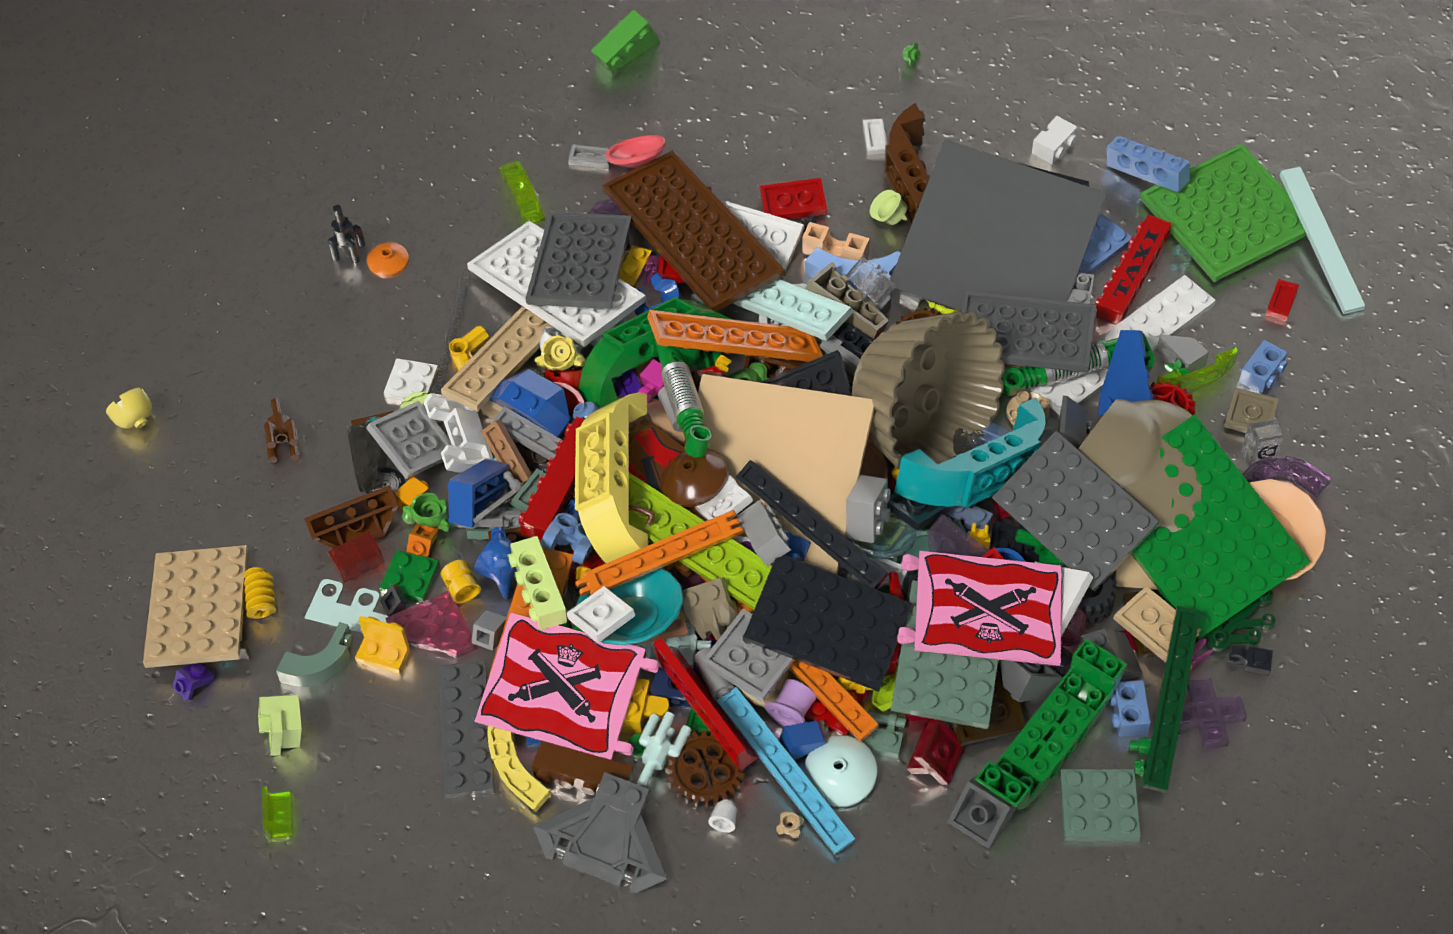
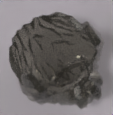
[953,428,985,456]

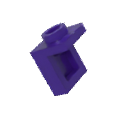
[173,663,214,701]

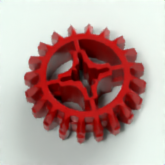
[1149,380,1196,416]

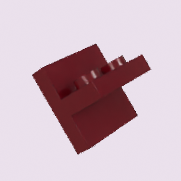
[906,718,965,785]

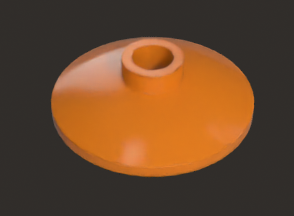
[367,242,409,276]

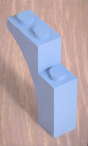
[805,247,900,290]

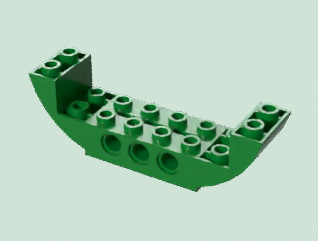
[578,297,732,408]
[975,638,1127,810]

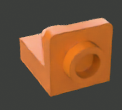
[406,524,439,558]

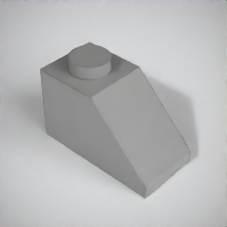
[1157,335,1209,377]

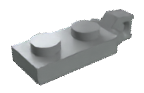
[458,507,522,529]

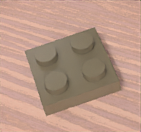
[1224,387,1279,439]

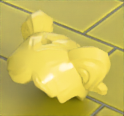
[535,336,586,371]

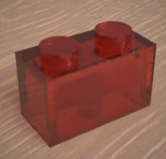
[328,531,385,583]

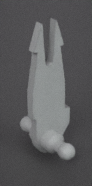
[473,471,524,523]

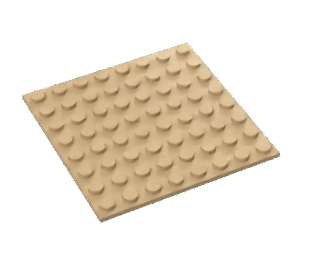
[698,374,874,575]

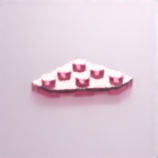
[385,591,478,658]

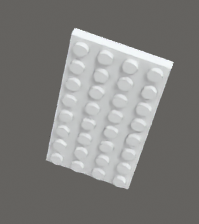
[467,221,646,347]

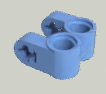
[540,513,594,565]

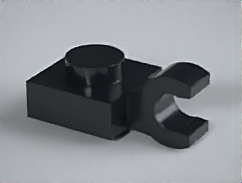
[1229,646,1273,676]

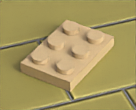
[1114,586,1201,662]

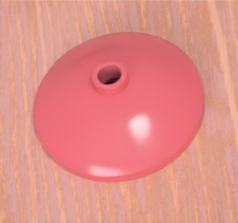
[606,135,666,169]

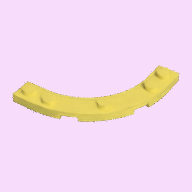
[488,726,552,812]

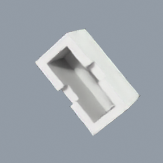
[1032,116,1078,165]

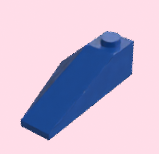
[1098,330,1153,416]

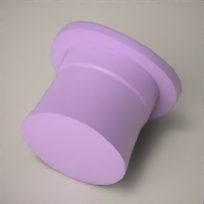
[764,679,816,728]

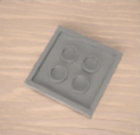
[366,401,452,479]
[702,609,794,702]

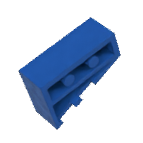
[447,459,509,528]

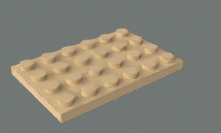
[143,545,248,668]

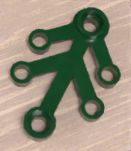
[1207,590,1276,652]

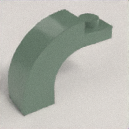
[276,622,353,687]

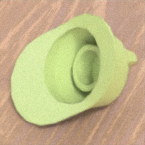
[870,190,907,225]

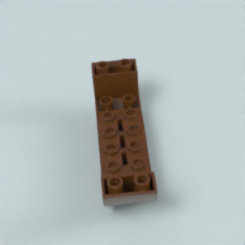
[884,103,931,225]

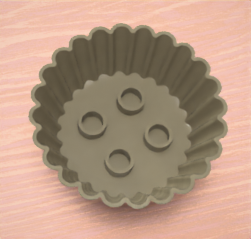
[852,312,1005,470]

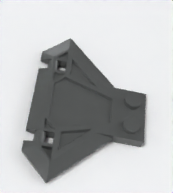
[533,772,668,893]

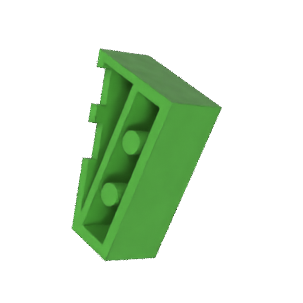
[591,9,660,73]

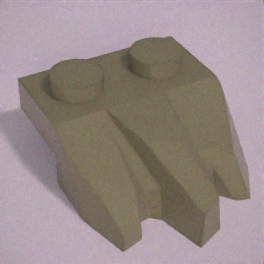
[682,577,739,641]

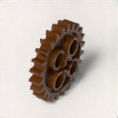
[665,730,745,808]

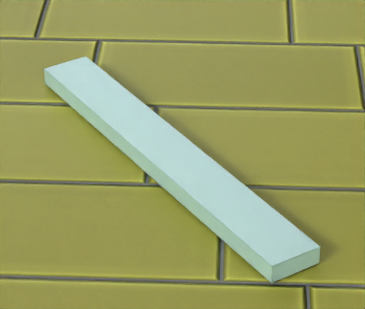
[1279,167,1365,314]

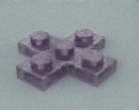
[1179,678,1247,749]

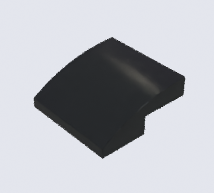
[990,521,1039,563]

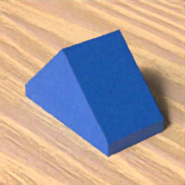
[778,721,827,761]

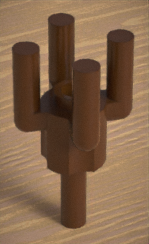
[264,398,300,463]

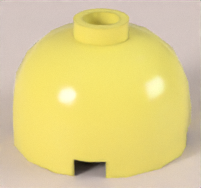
[106,388,152,429]

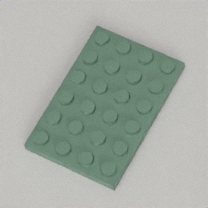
[891,580,998,729]

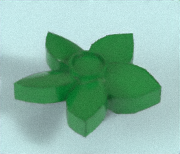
[1164,358,1190,385]

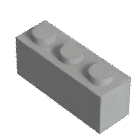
[737,500,790,566]

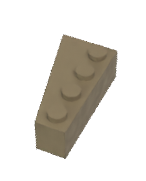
[805,262,889,340]

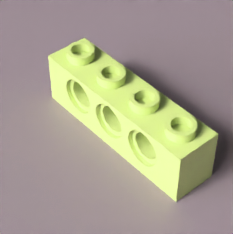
[508,536,567,630]

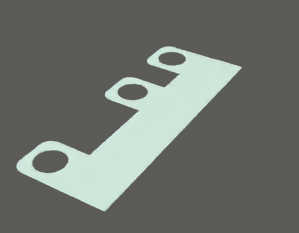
[305,579,439,648]

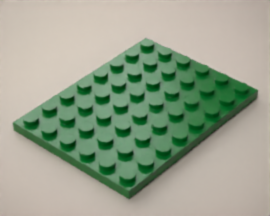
[1131,414,1310,641]

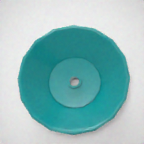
[576,568,683,646]

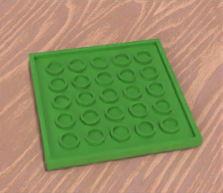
[1139,143,1307,282]

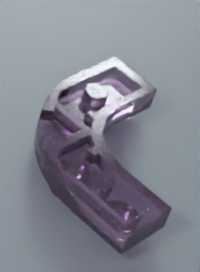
[1242,456,1332,497]

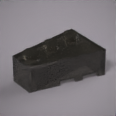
[346,421,388,492]

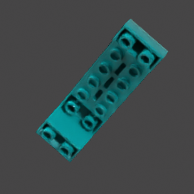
[895,397,1045,508]

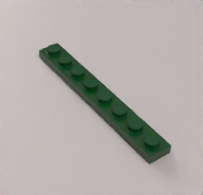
[1142,605,1201,793]

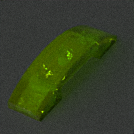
[499,160,545,224]
[1156,347,1238,392]

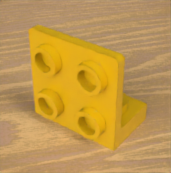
[355,616,410,674]

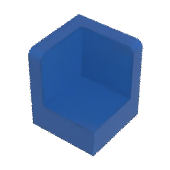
[784,530,810,562]

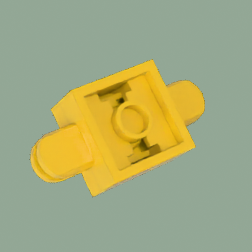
[621,678,669,734]

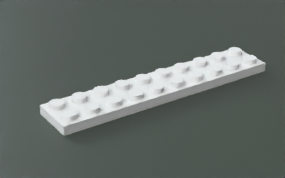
[1029,275,1216,420]

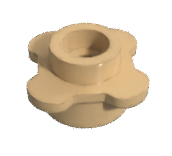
[776,812,804,838]

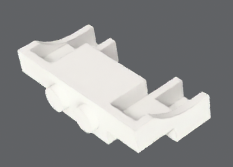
[424,393,494,473]

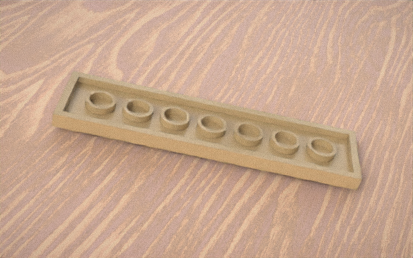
[441,306,552,412]

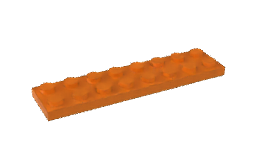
[647,310,823,362]

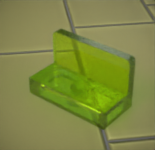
[262,786,294,843]

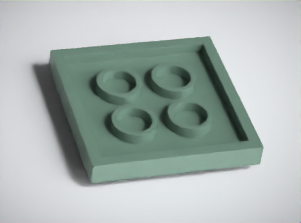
[1060,769,1141,842]

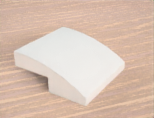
[694,474,753,521]

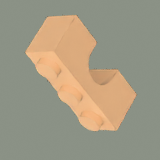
[802,222,870,260]

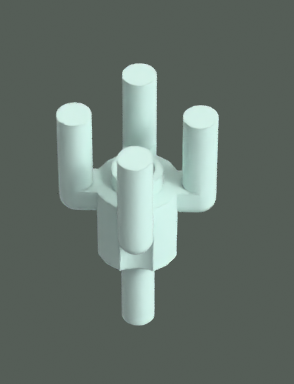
[637,712,691,788]

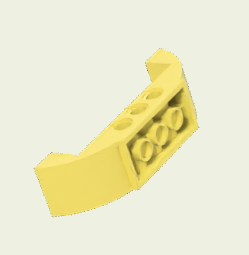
[575,393,648,563]

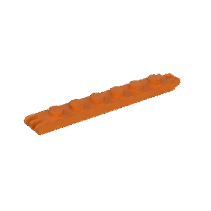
[575,510,744,596]

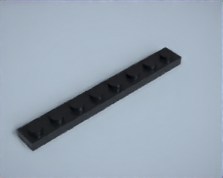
[736,459,889,590]

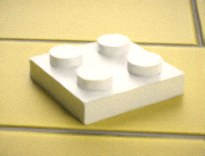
[384,358,438,401]
[567,586,635,643]

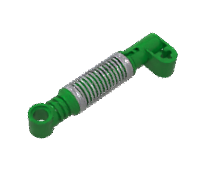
[1001,331,1155,396]
[655,341,712,458]

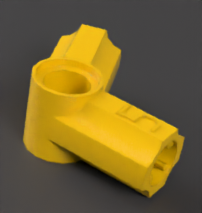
[449,326,490,371]

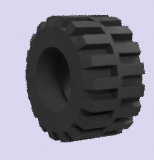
[1066,567,1117,625]

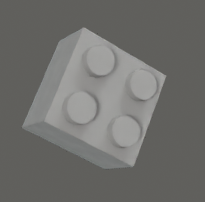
[846,475,890,543]

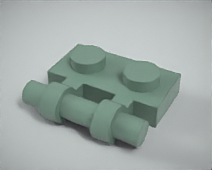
[853,709,906,758]

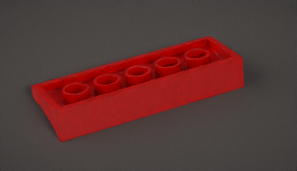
[653,638,759,771]

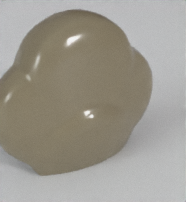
[1078,399,1201,532]

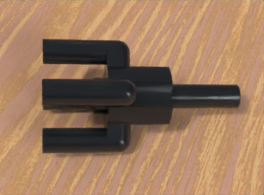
[327,205,366,263]

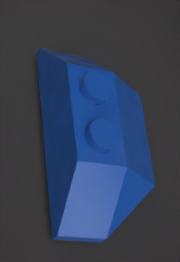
[490,369,571,438]

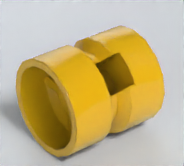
[441,559,481,604]

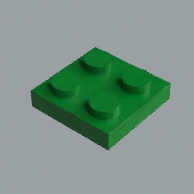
[380,550,440,603]

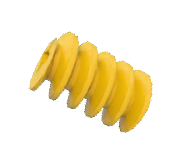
[243,567,276,619]

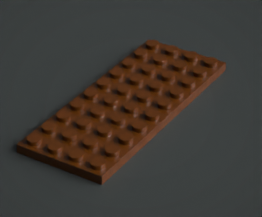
[602,150,786,311]

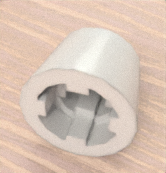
[709,800,737,832]

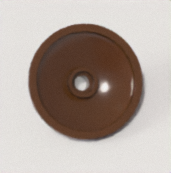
[661,449,728,507]

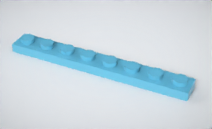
[717,687,855,855]

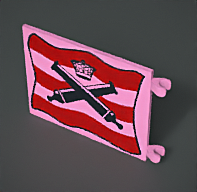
[897,551,1061,666]
[475,613,659,760]

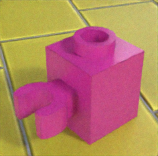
[638,359,664,404]

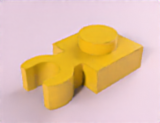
[965,523,991,554]

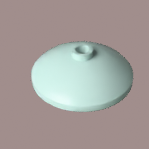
[804,735,877,808]

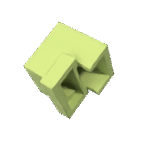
[258,695,302,756]

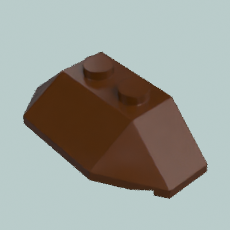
[304,485,398,552]

